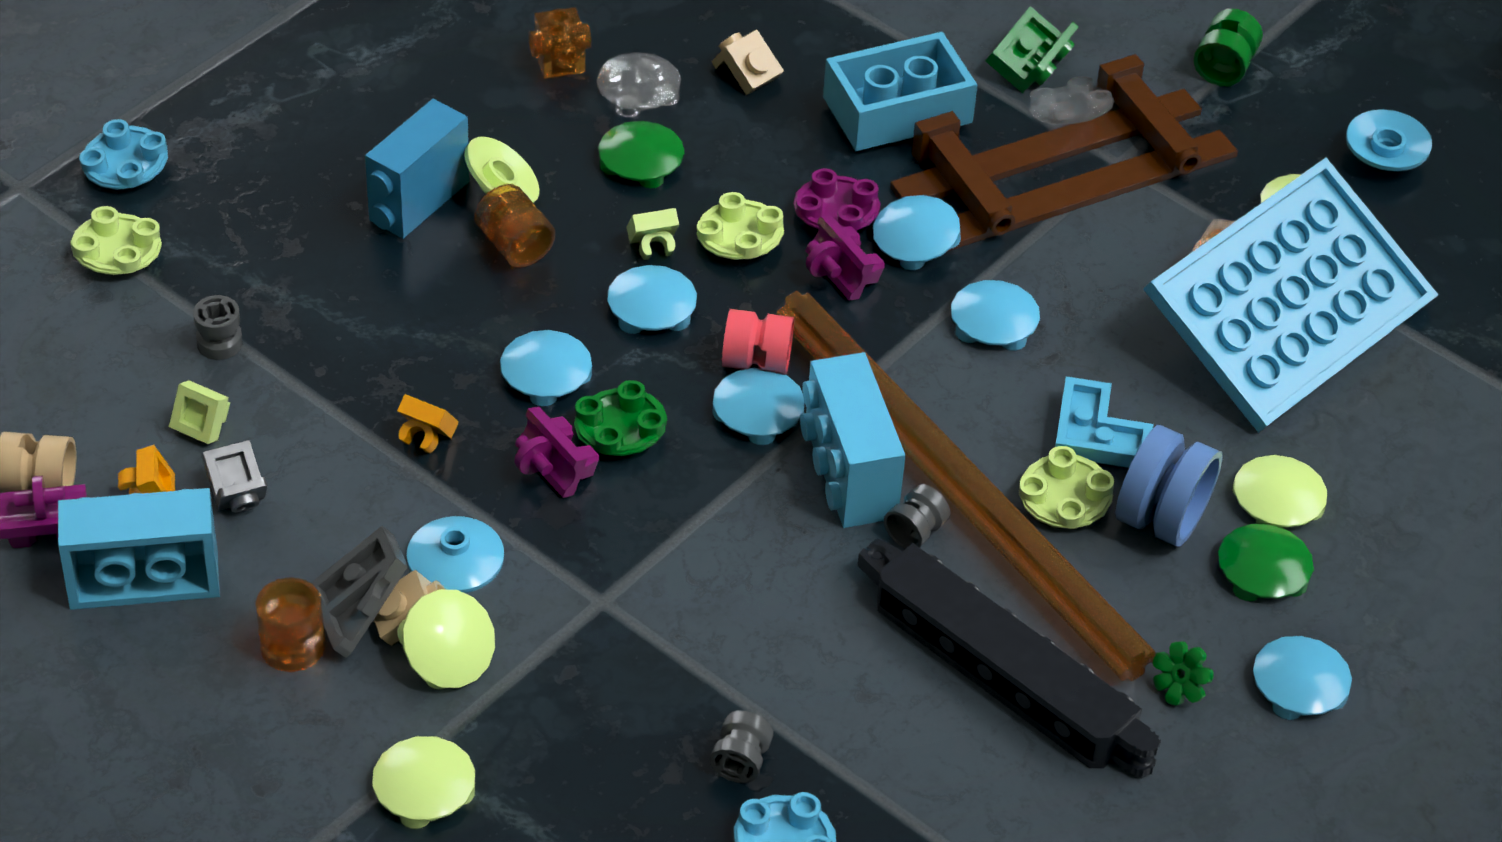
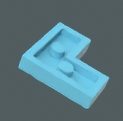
[1055,376,1153,468]

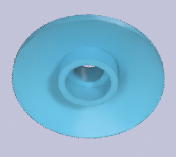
[1346,110,1432,171]
[407,516,504,593]

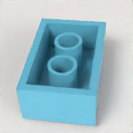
[823,31,977,151]
[800,352,906,528]
[58,488,220,610]

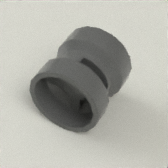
[193,295,243,360]
[884,484,951,549]
[710,711,774,783]

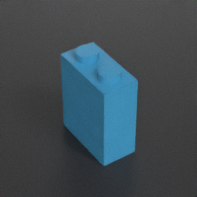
[365,99,470,239]

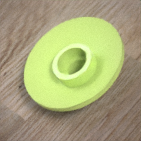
[464,137,539,208]

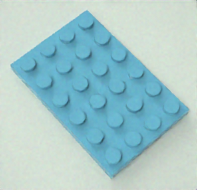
[1143,158,1438,433]

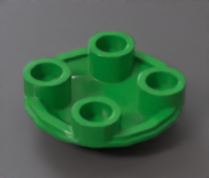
[598,121,684,188]
[574,380,667,456]
[1218,524,1314,601]

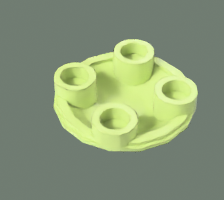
[697,192,784,260]
[70,206,162,275]
[1019,446,1114,529]
[1232,455,1327,528]
[397,589,495,689]
[372,737,475,829]

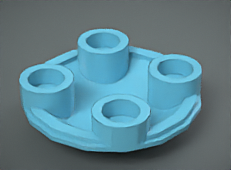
[79,119,168,189]
[873,195,961,270]
[607,265,697,334]
[951,280,1040,351]
[500,330,592,406]
[712,367,805,445]
[1253,636,1352,720]
[734,792,836,842]

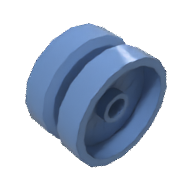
[1115,425,1223,547]

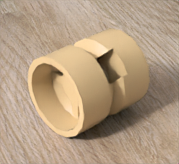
[0,432,77,493]

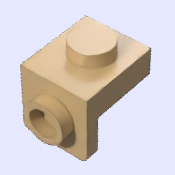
[711,30,784,95]
[374,570,445,646]

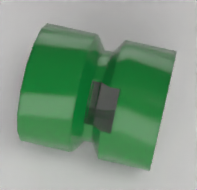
[1193,9,1263,86]

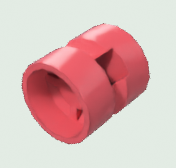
[722,309,794,375]

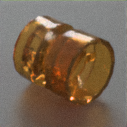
[475,184,555,267]
[255,577,325,672]

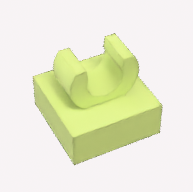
[627,208,679,260]
[169,380,230,444]

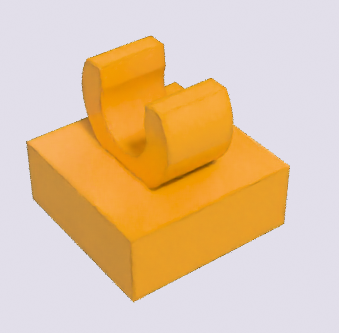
[397,394,459,454]
[118,445,175,494]

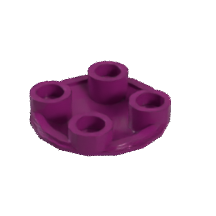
[793,168,881,231]

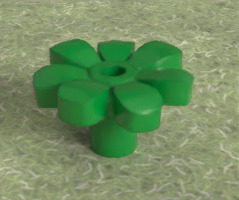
[1152,641,1214,705]

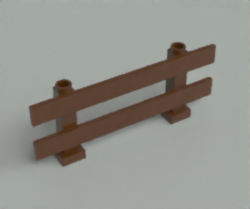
[890,54,1238,252]

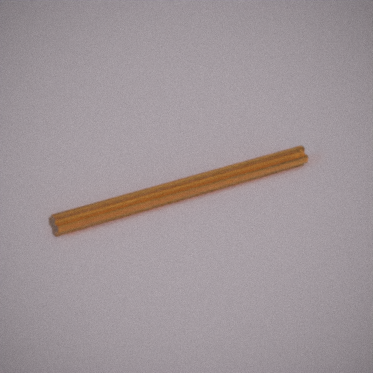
[776,291,1156,681]

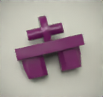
[805,215,885,300]
[514,406,599,498]
[0,475,87,548]

